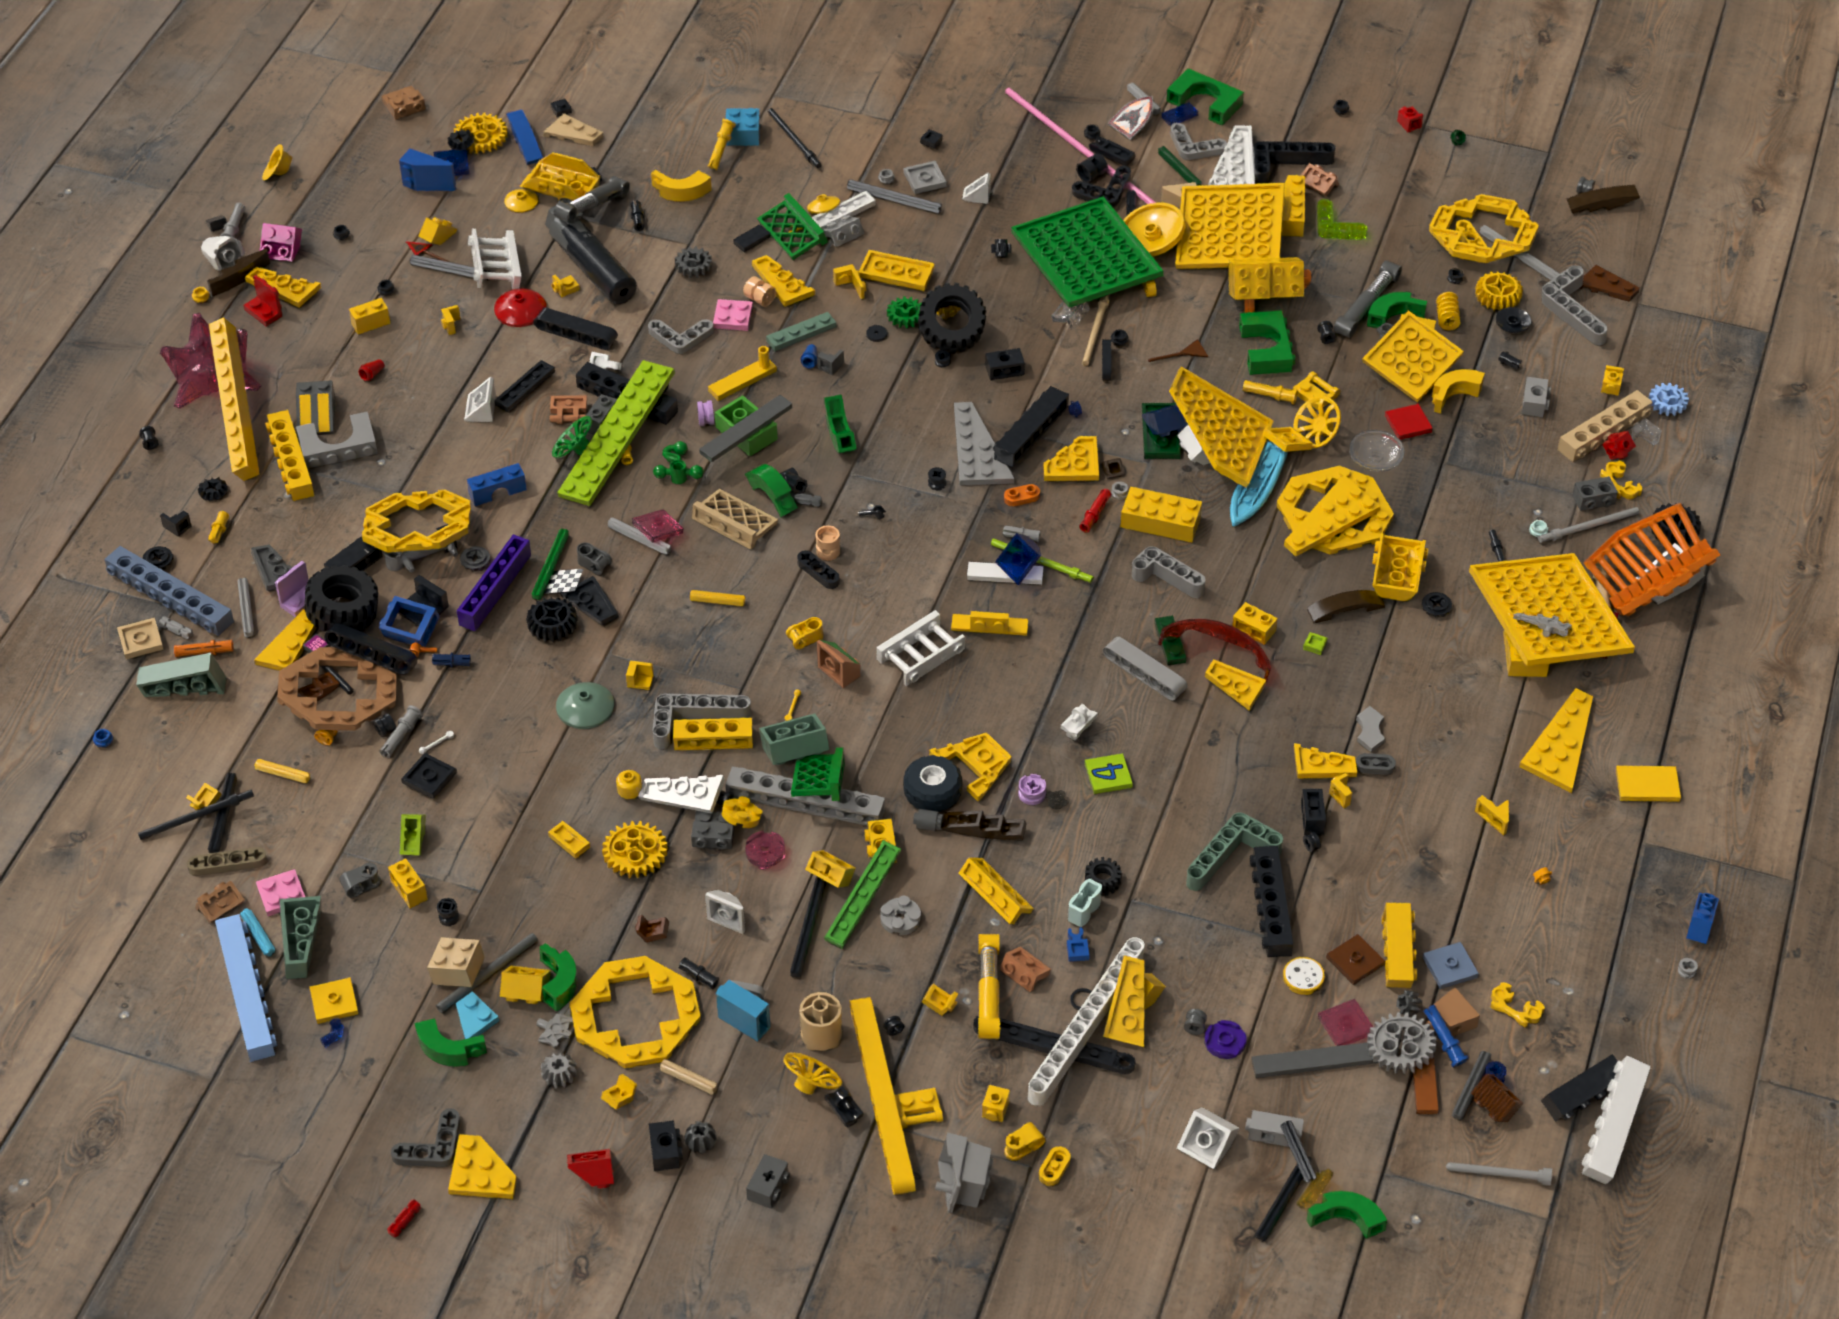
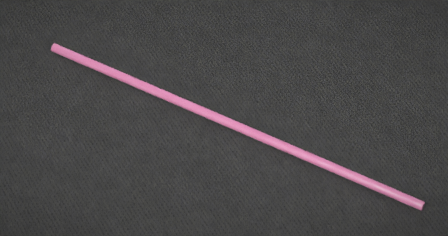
[1005,88,1156,204]

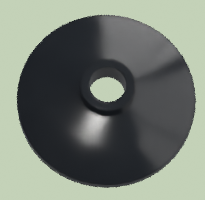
[1496,307,1531,333]

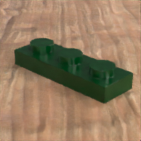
[1154,616,1186,666]

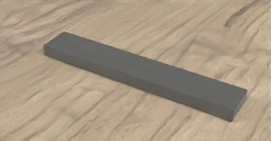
[699,395,793,463]
[1251,1042,1379,1078]

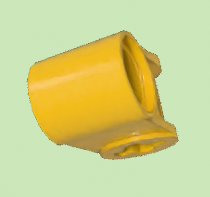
[786,617,824,650]
[1004,1122,1046,1161]

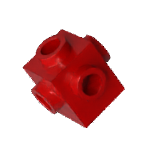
[1602,431,1636,460]

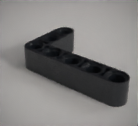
[1253,141,1336,184]

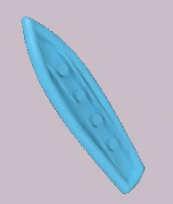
[1230,442,1288,527]

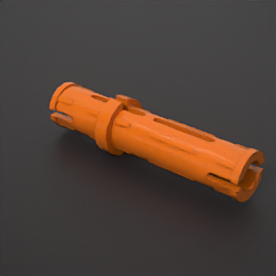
[174,640,234,657]

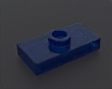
[1161,102,1198,127]

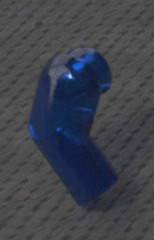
[320,1018,344,1047]

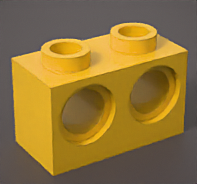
[864,819,897,863]
[805,850,856,888]
[388,858,428,909]

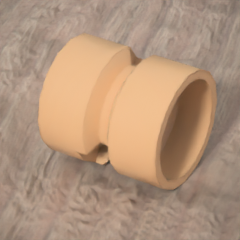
[743,276,776,307]
[816,525,840,561]

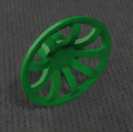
[552,416,592,459]

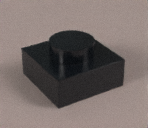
[550,99,572,118]
[920,129,943,149]

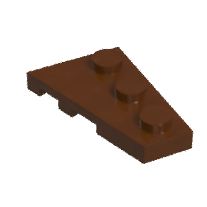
[1579,265,1640,302]

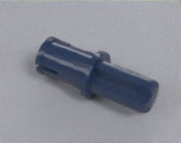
[432,652,471,668]

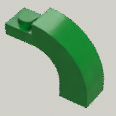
[1367,292,1427,328]
[823,394,857,453]
[745,464,798,517]
[539,943,577,1012]
[415,1018,487,1067]
[1306,1191,1387,1239]

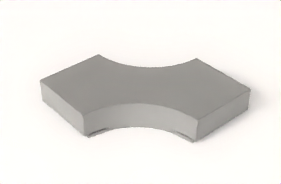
[1356,706,1385,752]

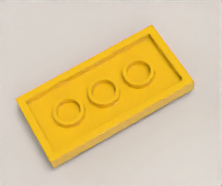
[859,250,935,291]

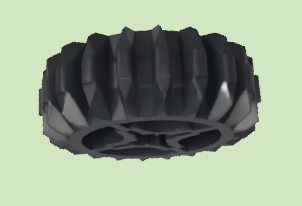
[1650,503,1701,545]
[526,596,578,642]

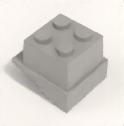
[935,1132,994,1213]

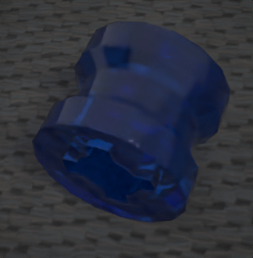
[1484,1061,1507,1084]

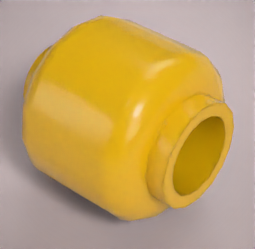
[616,770,642,799]

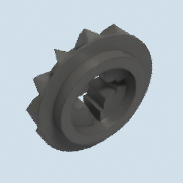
[460,546,490,571]

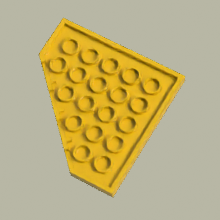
[1169,366,1274,488]

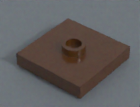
[1326,934,1385,985]

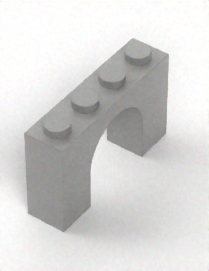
[296,412,378,469]

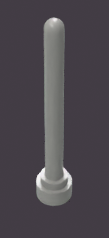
[1446,1162,1552,1186]

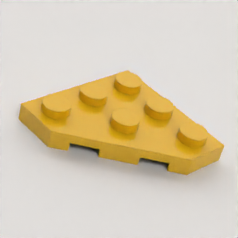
[1043,436,1099,481]
[448,1134,517,1199]

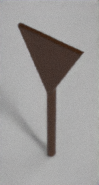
[1148,339,1208,362]

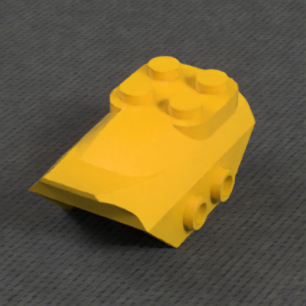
[520,152,600,202]
[1372,534,1428,601]

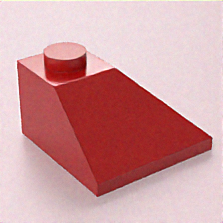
[567,1149,614,1189]

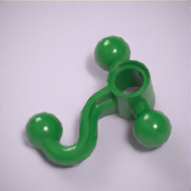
[653,441,704,484]

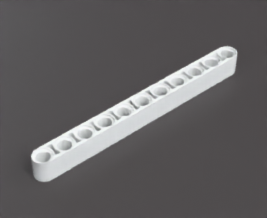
[1028,937,1145,1106]

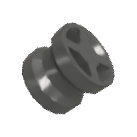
[1576,176,1595,193]
[1184,1009,1207,1035]

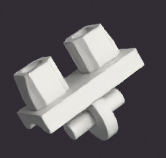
[1061,704,1098,740]

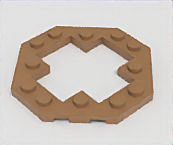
[277,647,396,731]

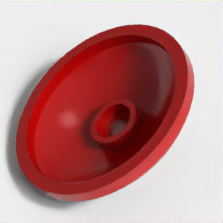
[494,288,547,327]

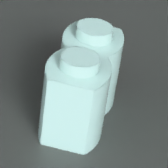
[1068,879,1102,927]

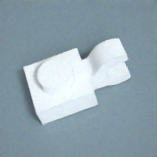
[590,352,622,370]

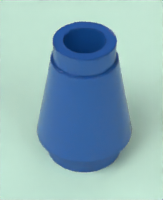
[800,344,817,369]

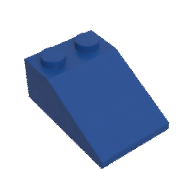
[399,148,456,191]

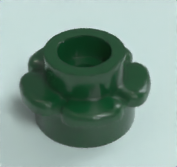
[1450,129,1466,146]

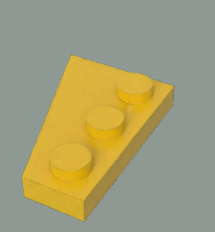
[1205,659,1266,711]
[1294,743,1357,779]

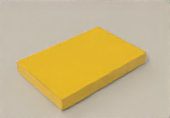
[1616,766,1681,802]

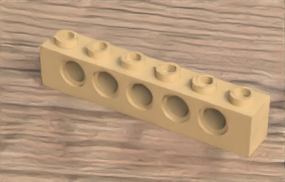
[1558,390,1653,462]

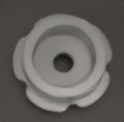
[878,169,895,184]

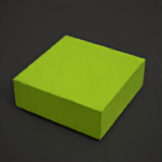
[1303,632,1328,655]

